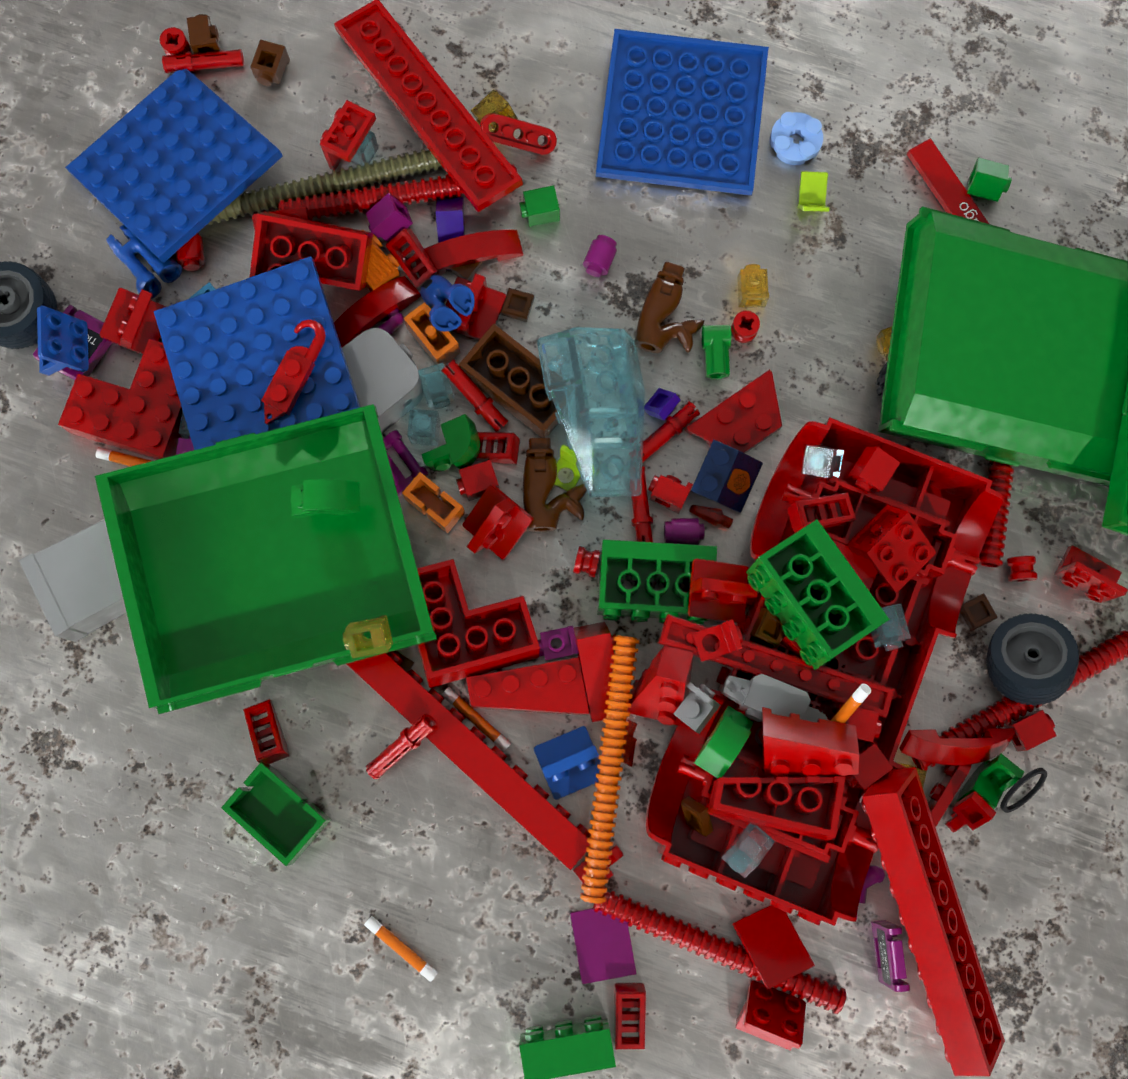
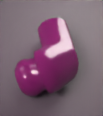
[378,308,404,335]
[859,865,885,904]

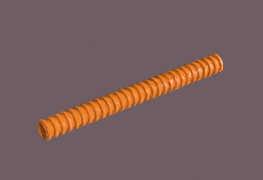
[580,635,640,904]

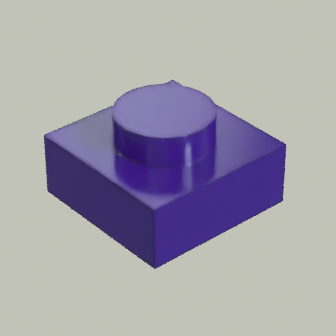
[643,388,681,420]

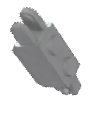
[721,674,827,722]

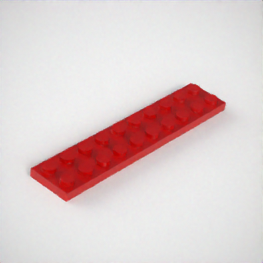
[334,0,523,212]

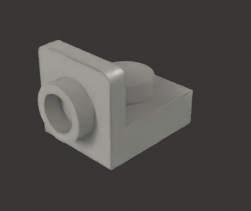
[674,682,721,734]

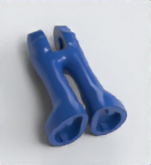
[106,225,183,299]
[420,274,475,331]

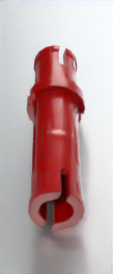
[162,49,244,73]
[441,359,509,432]
[627,401,700,466]
[628,466,653,542]
[366,714,437,780]

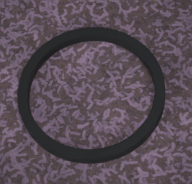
[1000,768,1047,813]

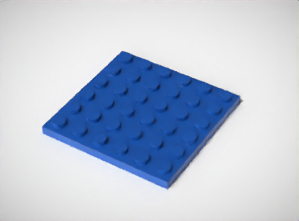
[596,29,769,196]
[65,69,283,263]
[153,256,360,450]

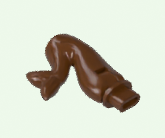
[634,262,705,353]
[523,438,588,532]

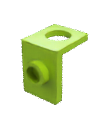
[798,171,830,212]
[554,445,587,492]

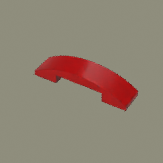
[414,229,523,276]
[334,276,421,347]
[899,728,1016,765]

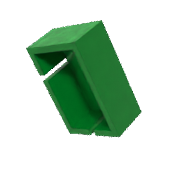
[221,762,332,866]
[519,1015,616,1079]

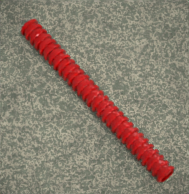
[279,164,517,220]
[979,460,1014,567]
[911,630,1128,772]
[593,890,847,1014]

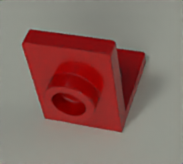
[692,619,743,662]

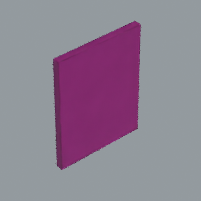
[570,908,637,984]

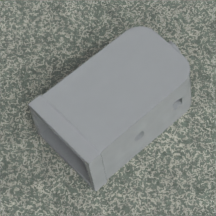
[342,328,424,433]
[19,519,127,642]

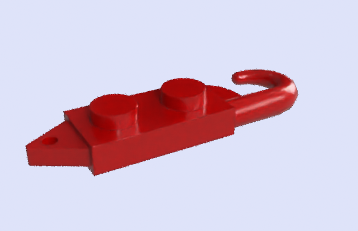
[261,319,326,425]

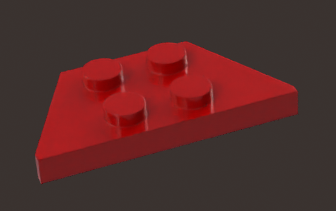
[685,369,782,453]

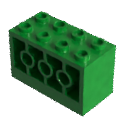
[746,519,890,670]
[597,540,717,625]

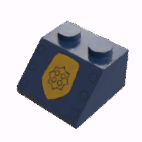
[691,439,763,513]

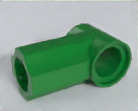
[701,325,731,379]

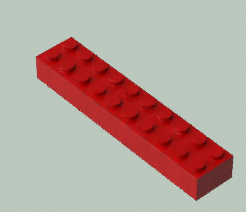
[862,767,1005,1076]

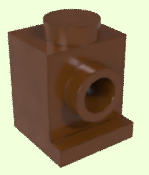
[187,14,222,53]
[250,40,290,86]

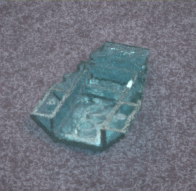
[537,327,645,497]

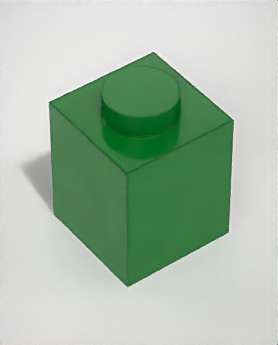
[967,157,1012,202]
[519,185,560,227]

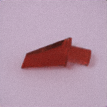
[689,505,733,529]
[622,720,637,767]

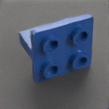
[37,305,89,376]
[534,726,600,800]

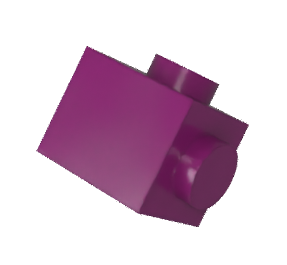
[366,193,413,242]

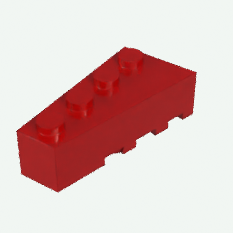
[466,657,589,716]
[707,776,846,841]

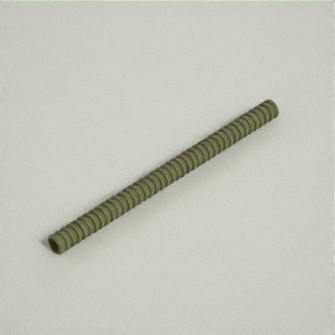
[208,149,444,225]

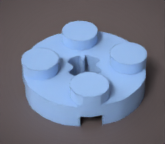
[770,112,823,165]

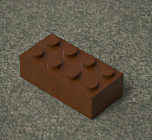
[459,324,579,438]

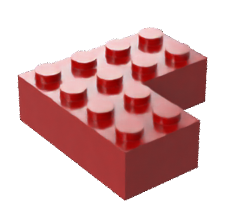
[249,212,373,291]
[58,339,187,460]
[417,559,540,688]

